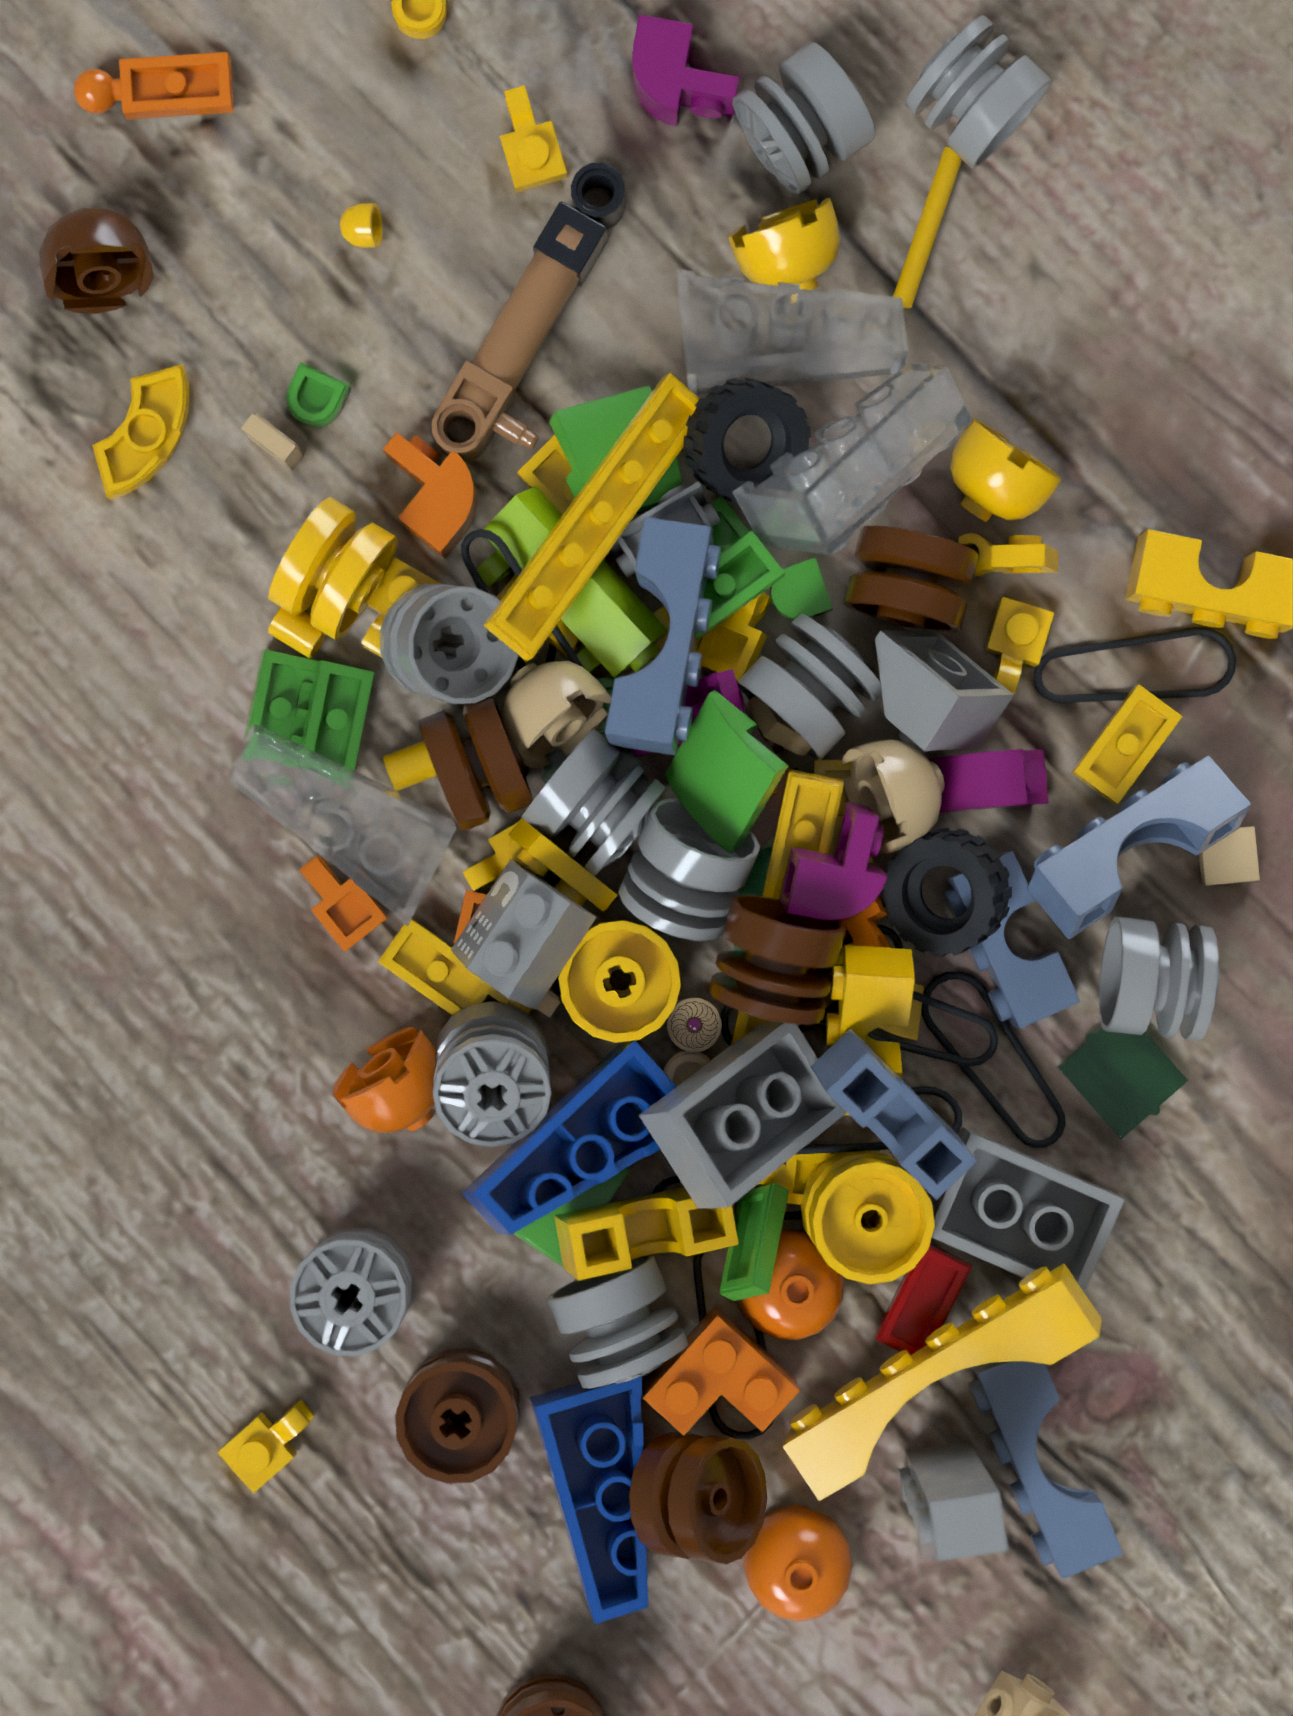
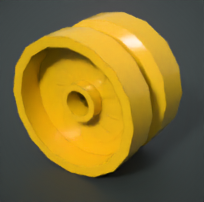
[268,497,398,641]
[559,920,681,1043]
[801,1150,935,1285]

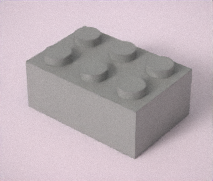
[639,1021,847,1209]
[931,1127,1125,1293]

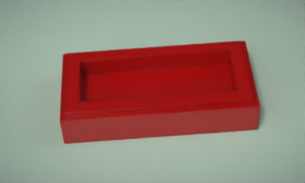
[874,1244,973,1355]

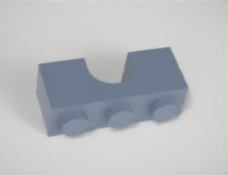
[943,851,1080,1029]
[810,1029,977,1200]

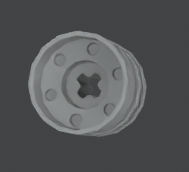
[905,15,1053,169]
[732,42,876,195]
[380,584,518,704]
[737,613,882,760]
[521,729,666,876]
[619,799,760,941]
[1099,916,1219,1041]
[433,1001,551,1147]
[290,1227,415,1356]
[547,1254,689,1389]

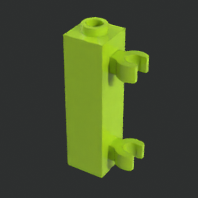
[477,486,668,678]

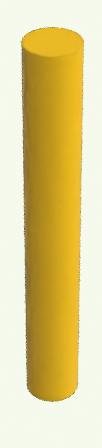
[891,147,962,308]

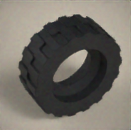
[683,378,811,506]
[882,828,1012,957]

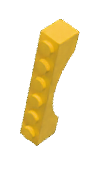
[782,1263,1102,1501]

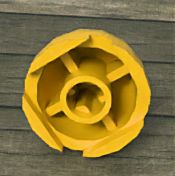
[728,198,840,297]
[950,419,1062,522]

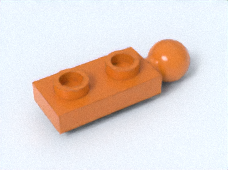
[74,52,235,120]

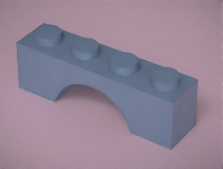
[605,517,721,756]
[1027,755,1251,940]
[968,1361,1123,1579]

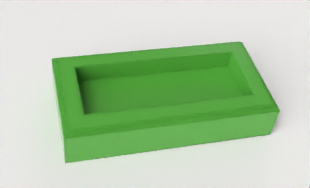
[720,1182,789,1301]

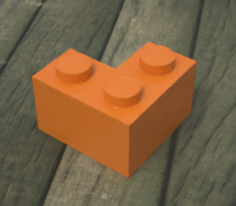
[643,1305,800,1436]

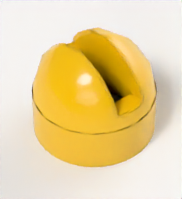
[339,203,383,248]

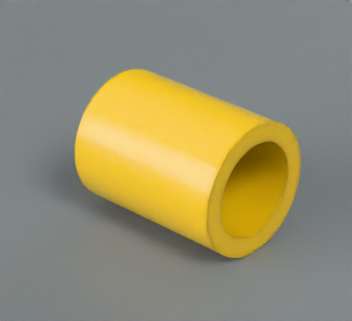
[268,607,327,659]
[383,740,437,791]

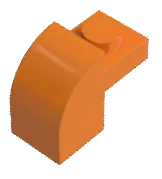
[383,432,477,559]

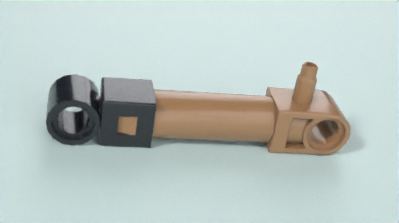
[432,162,626,462]

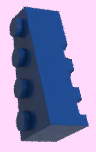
[462,1040,677,1235]
[530,1376,648,1624]

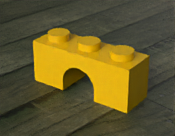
[1125,529,1293,639]
[825,945,915,1116]
[554,1187,739,1281]

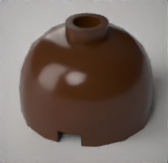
[39,208,154,314]

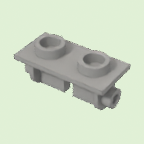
[610,481,721,578]

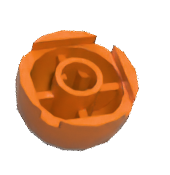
[332,1027,437,1133]
[737,1229,844,1340]
[743,1505,853,1622]

